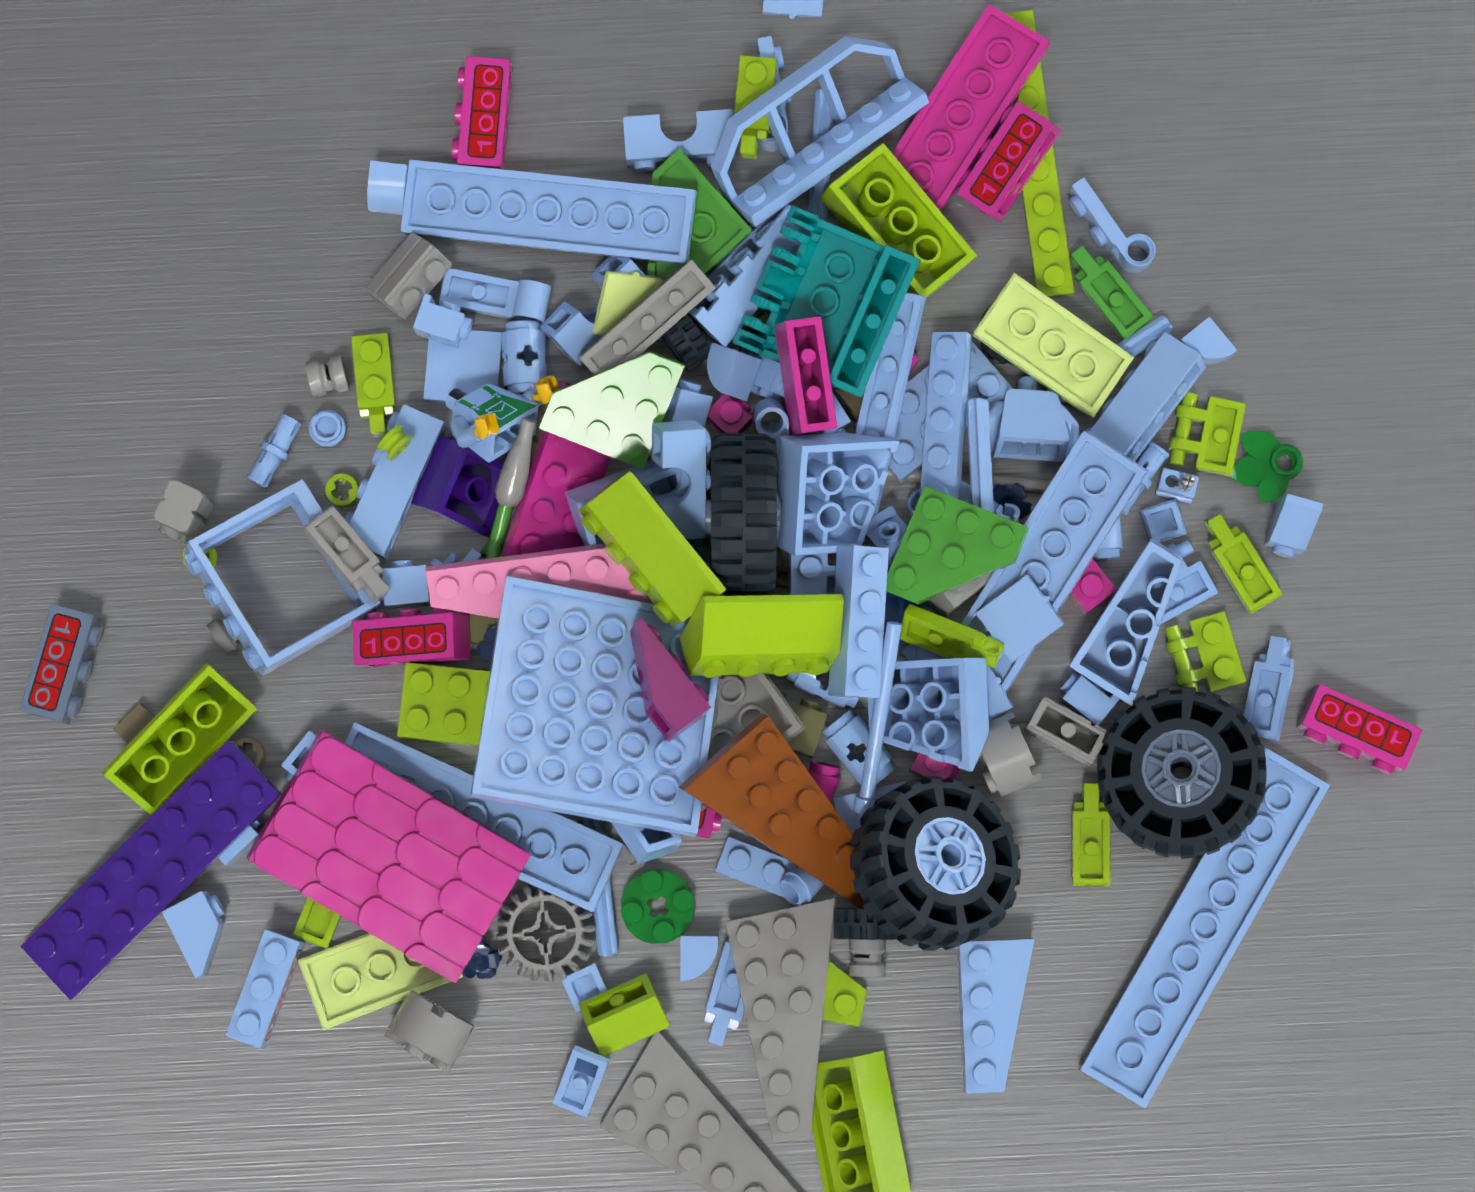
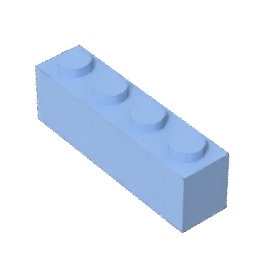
[1086,332,1206,462]
[345,404,447,560]
[828,545,889,698]

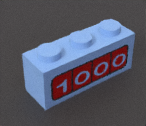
[225,929,305,1049]

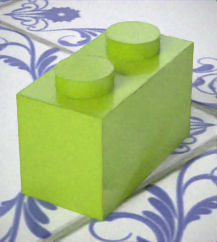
[578,973,670,1057]

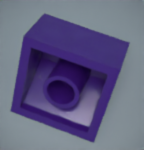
[411,436,504,538]

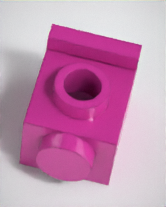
[706,394,754,434]

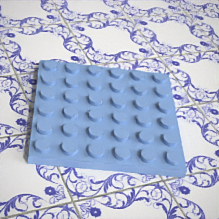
[470,576,719,837]

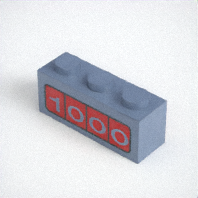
[19,603,103,725]

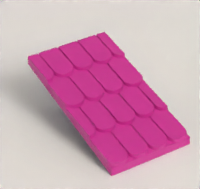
[246,729,531,984]

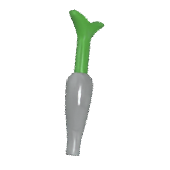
[480,418,536,559]

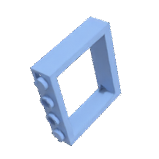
[184,479,381,676]

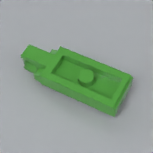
[1069,245,1153,340]

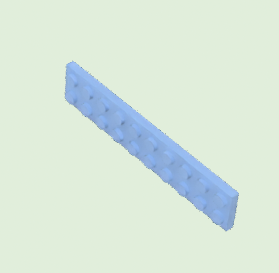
[1079,748,1330,1108]

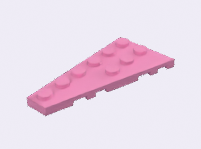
[426,544,654,618]

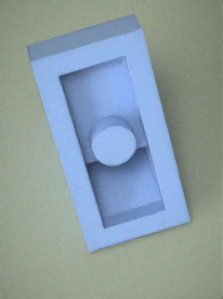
[552,1045,610,1118]

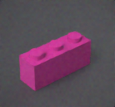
[774,316,837,436]

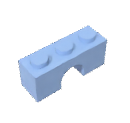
[623,109,736,172]
[539,256,645,366]
[652,420,711,540]

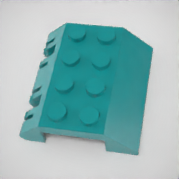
[732,205,921,398]

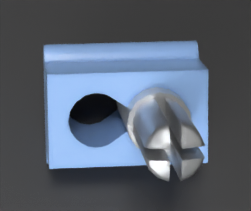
[1155,467,1199,504]

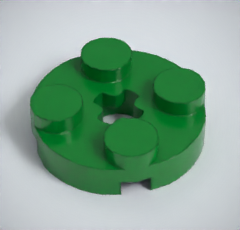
[621,870,695,944]

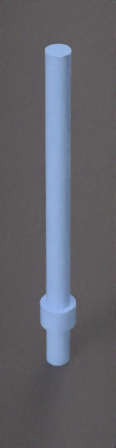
[853,621,902,834]

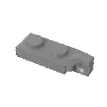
[302,506,390,603]

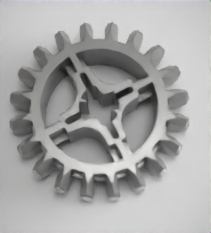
[495,885,596,983]

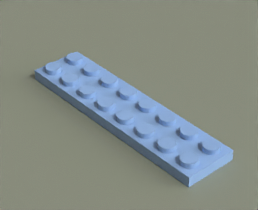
[400,159,697,264]
[939,430,1149,694]
[345,722,624,912]

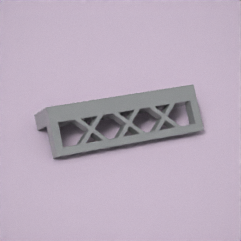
[578,260,716,375]

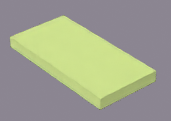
[971,273,1134,419]
[298,933,464,1030]

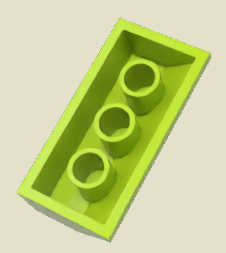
[820,143,977,299]
[578,471,726,626]
[679,594,844,678]
[101,663,257,816]
[811,1050,911,1192]

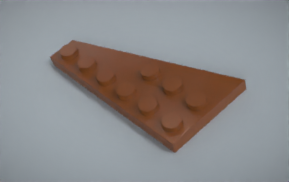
[678,714,864,908]

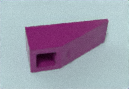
[630,618,711,743]

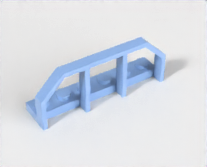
[711,36,929,227]

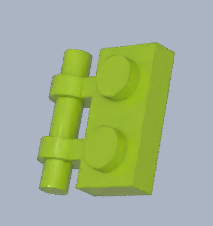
[1168,392,1246,477]
[1165,611,1247,692]

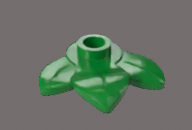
[1231,431,1303,503]

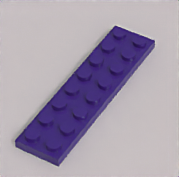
[20,740,282,1001]

